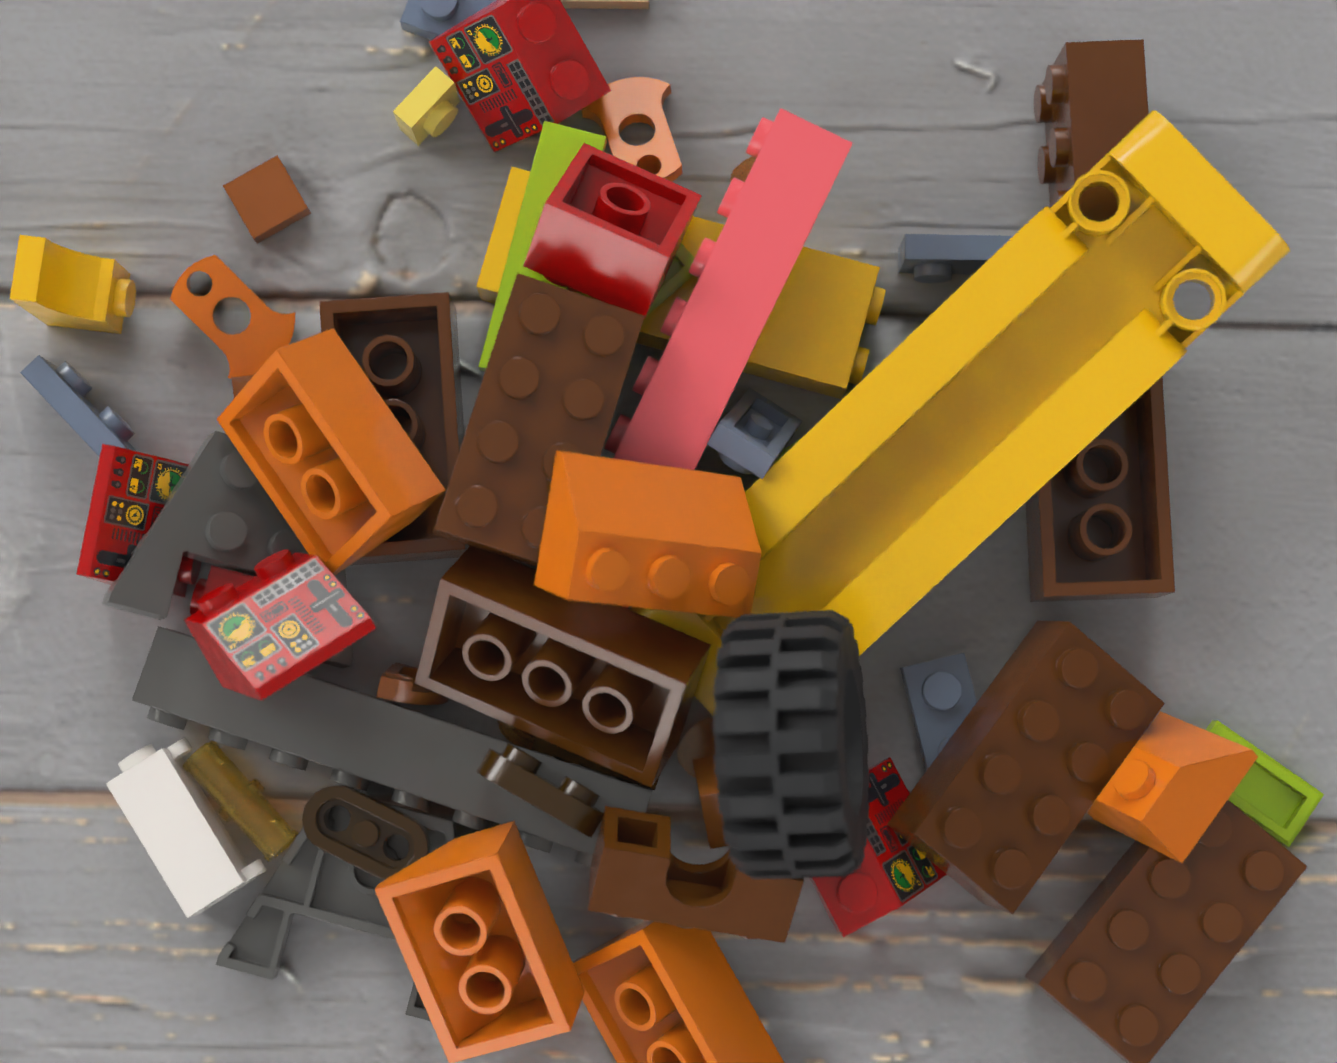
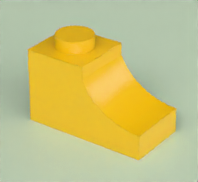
[10,235,136,334]

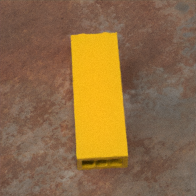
[476,166,886,399]

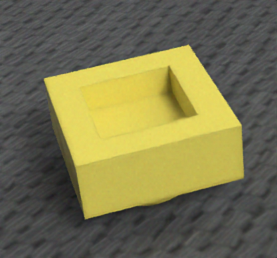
[393,66,460,146]

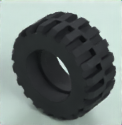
[713,610,869,879]

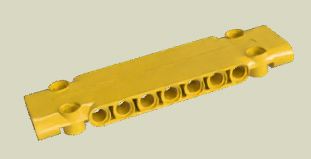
[629,110,1290,716]

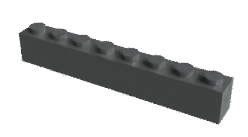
[132,626,653,867]

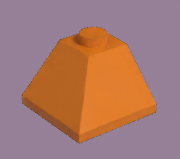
[1087,711,1258,863]

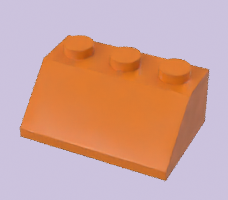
[217,328,446,576]
[534,450,761,618]
[375,821,585,1063]
[573,920,784,1063]

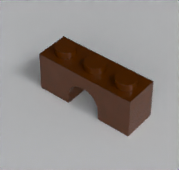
[588,806,804,943]

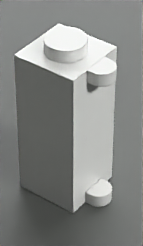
[106,738,267,918]

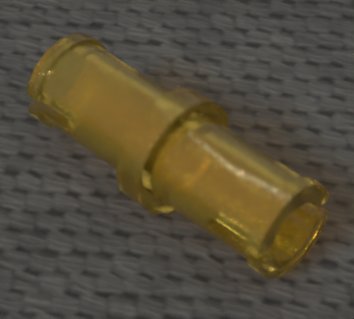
[182,740,299,862]

